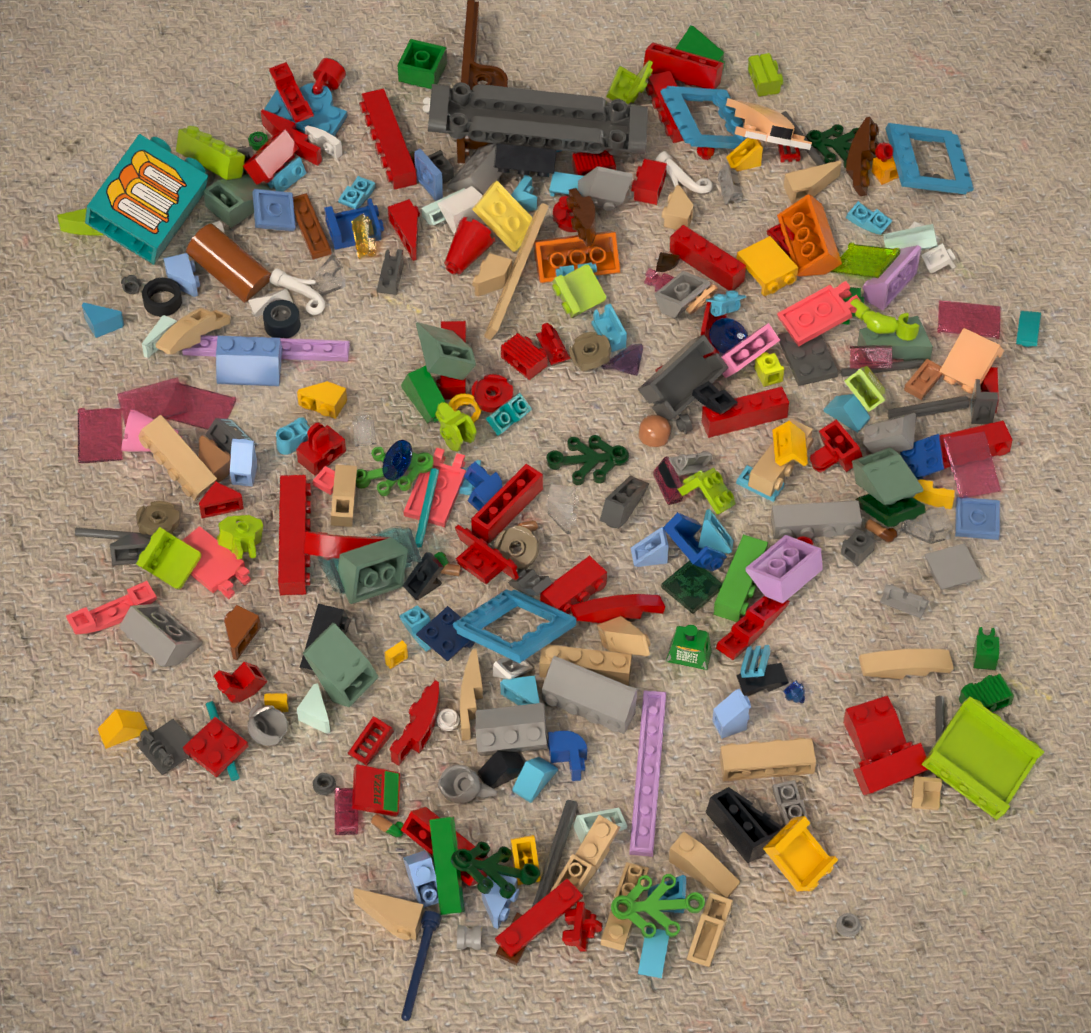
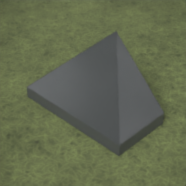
[110,532,150,565]

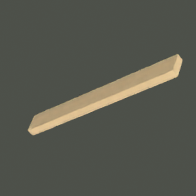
[484,203,549,340]

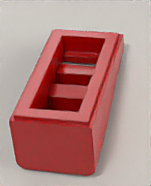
[348,716,394,766]

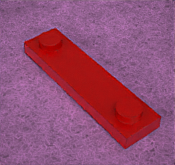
[495,878,583,958]

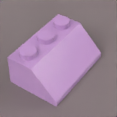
[863,245,921,310]
[746,535,823,603]

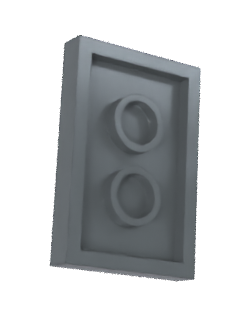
[778,332,838,386]

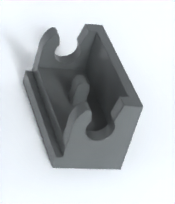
[377,249,404,295]

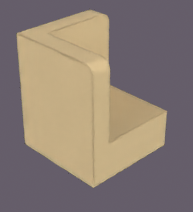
[911,776,942,810]

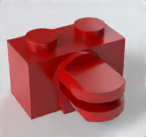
[810,419,863,473]
[296,422,346,476]

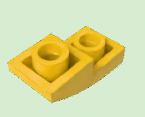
[913,479,955,509]

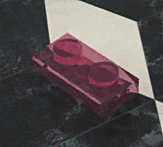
[850,346,892,369]

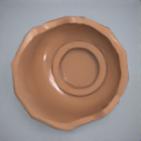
[638,415,671,447]

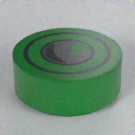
[248,132,268,151]

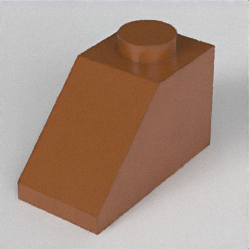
[224,605,261,660]

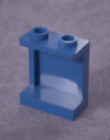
[324,198,384,250]
[663,512,727,572]

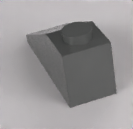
[599,476,649,529]

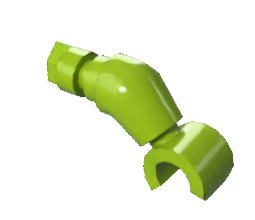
[850,298,920,341]

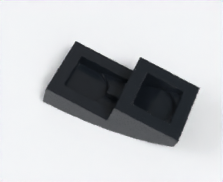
[692,381,738,414]
[736,663,789,697]

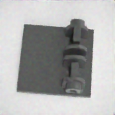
[136,719,191,775]

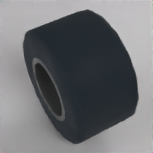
[263,300,301,339]

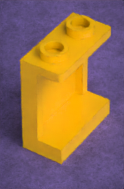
[736,236,798,297]
[763,816,838,892]

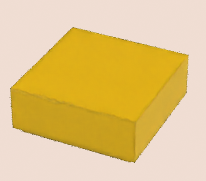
[384,640,408,669]
[264,693,289,712]

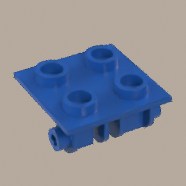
[900,434,944,480]

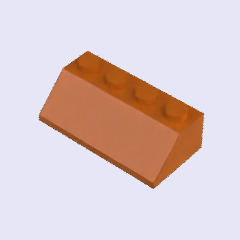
[777,194,842,277]
[533,231,620,283]

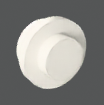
[437,709,460,731]

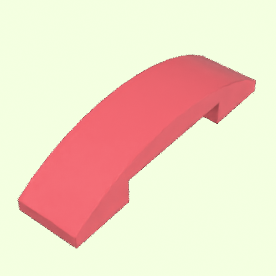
[66,581,157,634]

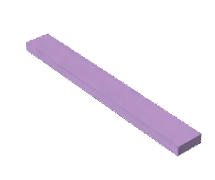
[182,335,350,362]
[629,690,666,857]

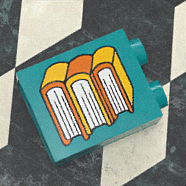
[85,134,208,265]

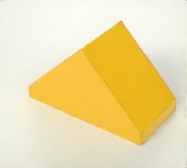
[726,137,763,172]
[98,709,148,749]
[510,835,541,885]

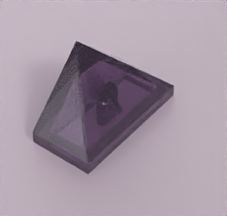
[601,344,644,376]

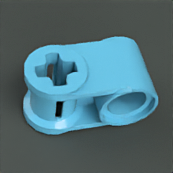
[276,417,310,455]

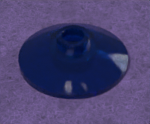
[709,318,748,354]
[382,440,413,481]

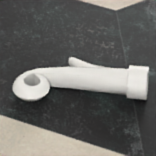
[655,151,713,194]
[270,268,325,315]

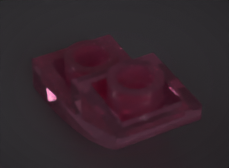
[334,788,359,835]

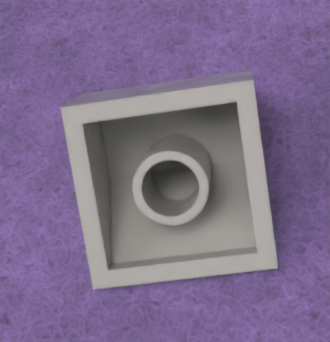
[578,166,633,211]
[654,271,711,319]
[863,413,916,454]

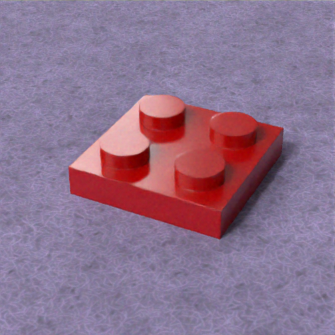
[183,717,249,778]

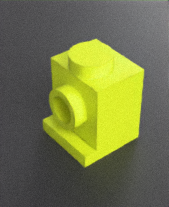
[754,352,784,387]

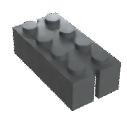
[638,335,729,420]

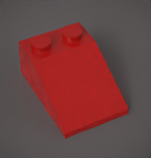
[843,695,907,761]

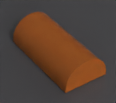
[186,223,271,303]

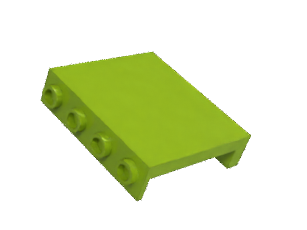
[922,696,1045,820]

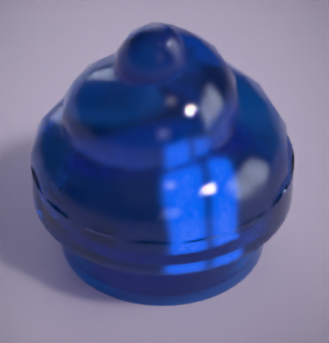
[783,680,805,703]

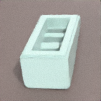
[142,315,177,358]
[573,808,627,843]

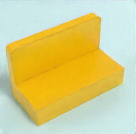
[772,420,808,466]

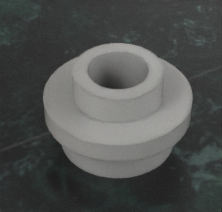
[836,913,860,937]

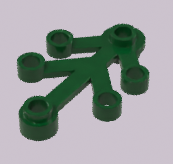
[805,124,879,168]
[546,435,629,485]
[451,841,540,899]

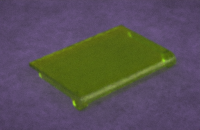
[831,242,900,278]

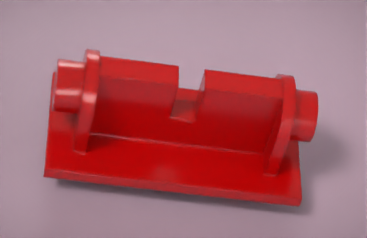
[536,323,570,365]

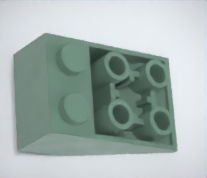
[203,174,270,228]
[416,322,476,380]
[852,448,923,505]
[303,623,379,707]

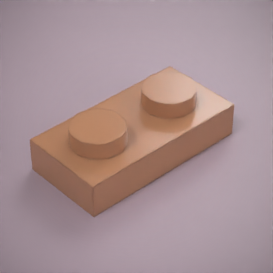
[904,359,942,400]

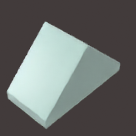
[297,683,330,733]

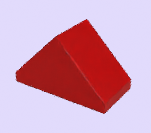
[199,481,244,519]

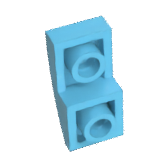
[338,176,376,209]
[845,201,892,235]
[399,605,432,652]
[638,927,669,979]

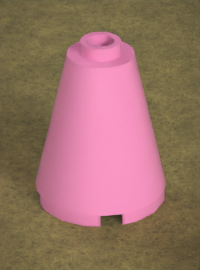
[121,409,182,452]

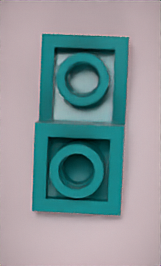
[1016,311,1041,347]
[485,393,532,436]

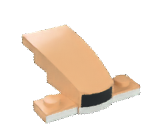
[726,98,812,150]

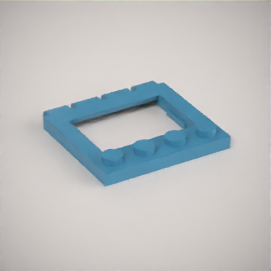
[660,86,747,149]
[885,123,974,194]
[453,589,576,663]

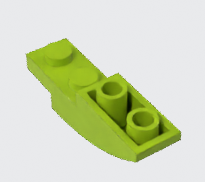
[57,208,104,236]

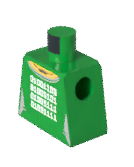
[666,625,712,670]

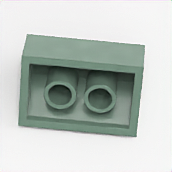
[337,537,408,604]

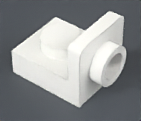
[921,243,956,274]

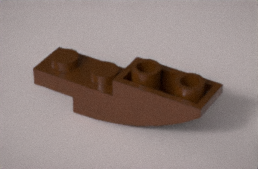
[846,116,879,196]
[566,188,596,247]

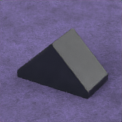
[478,750,525,789]

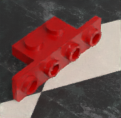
[455,525,519,584]

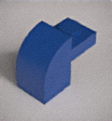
[464,462,502,511]
[548,731,587,781]

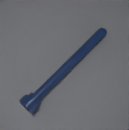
[401,911,442,1021]

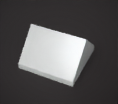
[437,186,485,234]

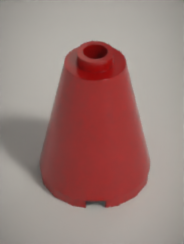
[444,217,495,275]

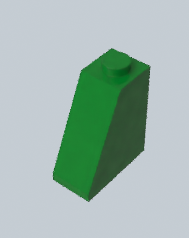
[675,25,725,69]
[401,366,446,424]

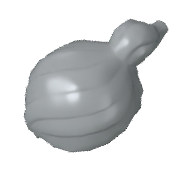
[248,700,288,746]
[438,764,497,803]

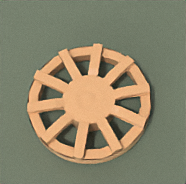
[686,284,718,315]

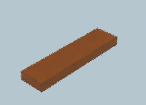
[293,193,332,260]

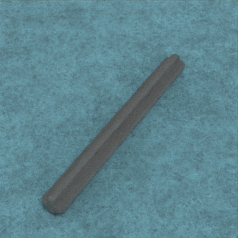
[532,800,578,907]

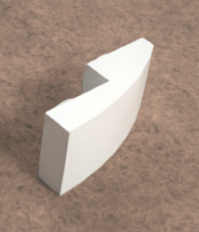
[305,126,342,159]

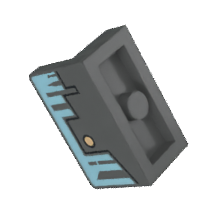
[970,379,998,425]
[205,418,257,455]

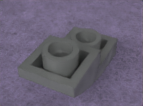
[508,568,553,596]

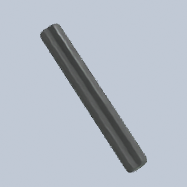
[887,395,969,419]

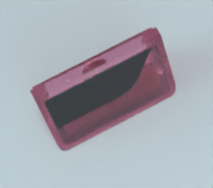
[653,456,683,505]

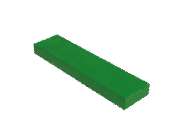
[429,817,465,915]

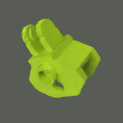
[435,402,477,452]
[217,515,263,559]

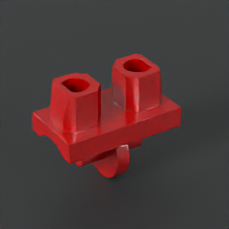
[562,902,603,952]

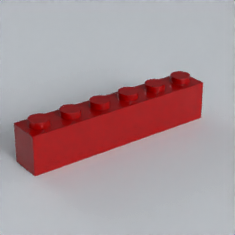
[359,88,417,190]
[278,475,311,595]

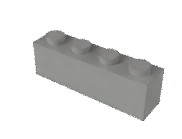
[771,501,862,539]

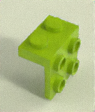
[606,60,653,104]
[552,265,606,318]
[678,467,736,515]
[136,527,202,590]

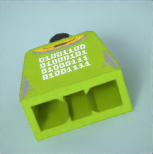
[844,366,886,413]

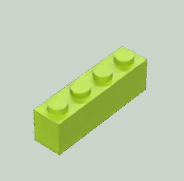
[176,126,245,180]

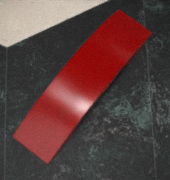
[269,62,314,123]
[303,531,391,558]

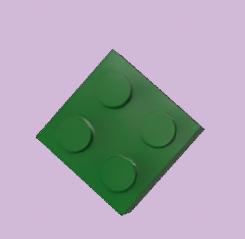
[397,39,447,89]

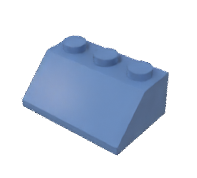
[216,336,283,386]

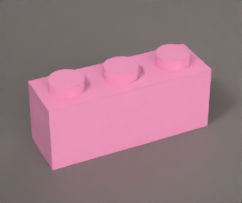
[721,323,780,378]

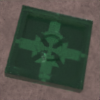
[661,560,723,614]

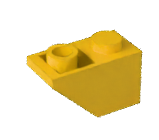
[297,381,347,419]

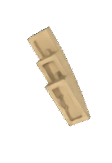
[460,649,483,741]
[858,649,954,679]

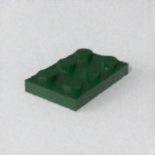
[855,494,926,527]

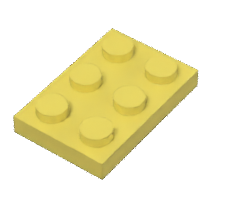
[472,181,532,252]

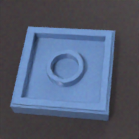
[414,148,443,201]
[252,189,296,231]
[955,497,1000,540]

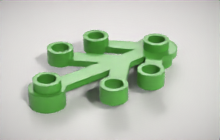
[356,442,434,496]
[611,874,705,938]

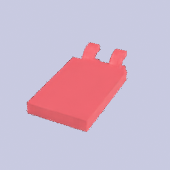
[777,281,861,347]
[404,448,466,527]
[182,526,251,599]

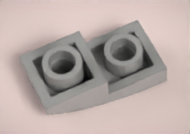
[772,780,809,825]

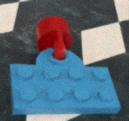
[264,58,348,137]

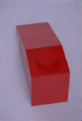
[388,199,420,261]

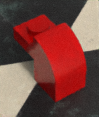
[213,662,268,703]

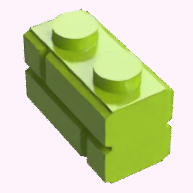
[747,53,783,97]

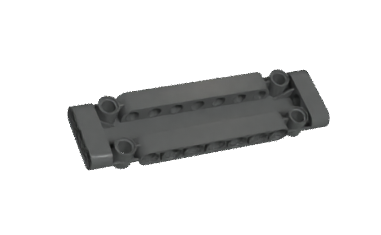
[428,82,648,156]

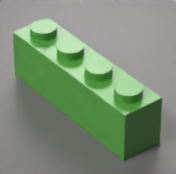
[714,534,768,622]

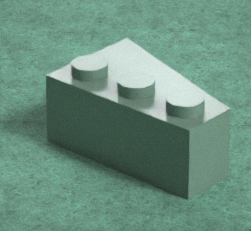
[857,316,933,362]

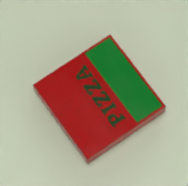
[352,764,400,817]

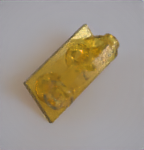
[352,214,377,259]

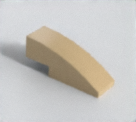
[686,893,733,968]

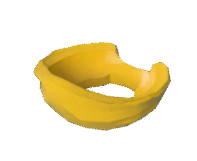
[449,394,481,423]

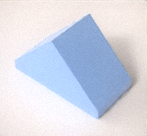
[631,527,669,567]

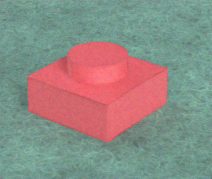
[313,466,335,495]

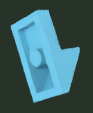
[511,175,537,212]

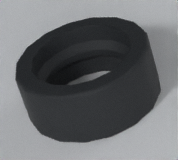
[142,277,182,317]

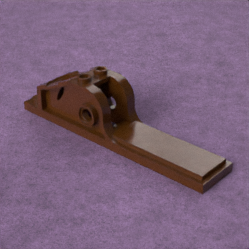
[456,0,508,164]

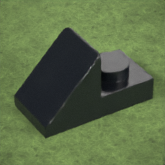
[402,552,444,600]

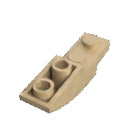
[156,308,230,354]
[550,815,621,892]
[600,862,649,951]

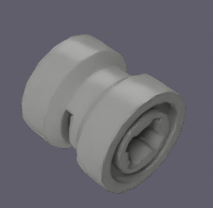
[457,925,482,950]

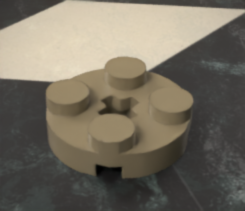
[569,332,611,371]
[136,501,180,535]
[495,526,539,570]

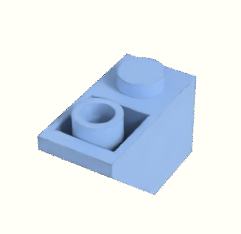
[163,253,200,297]
[230,439,257,487]
[712,688,751,739]
[403,850,439,908]
[481,874,520,929]

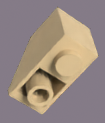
[662,185,693,230]
[472,253,512,297]

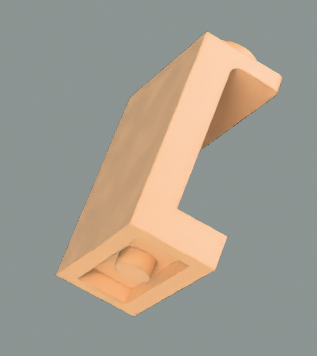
[939,328,1004,394]

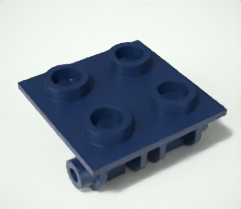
[416,606,475,662]

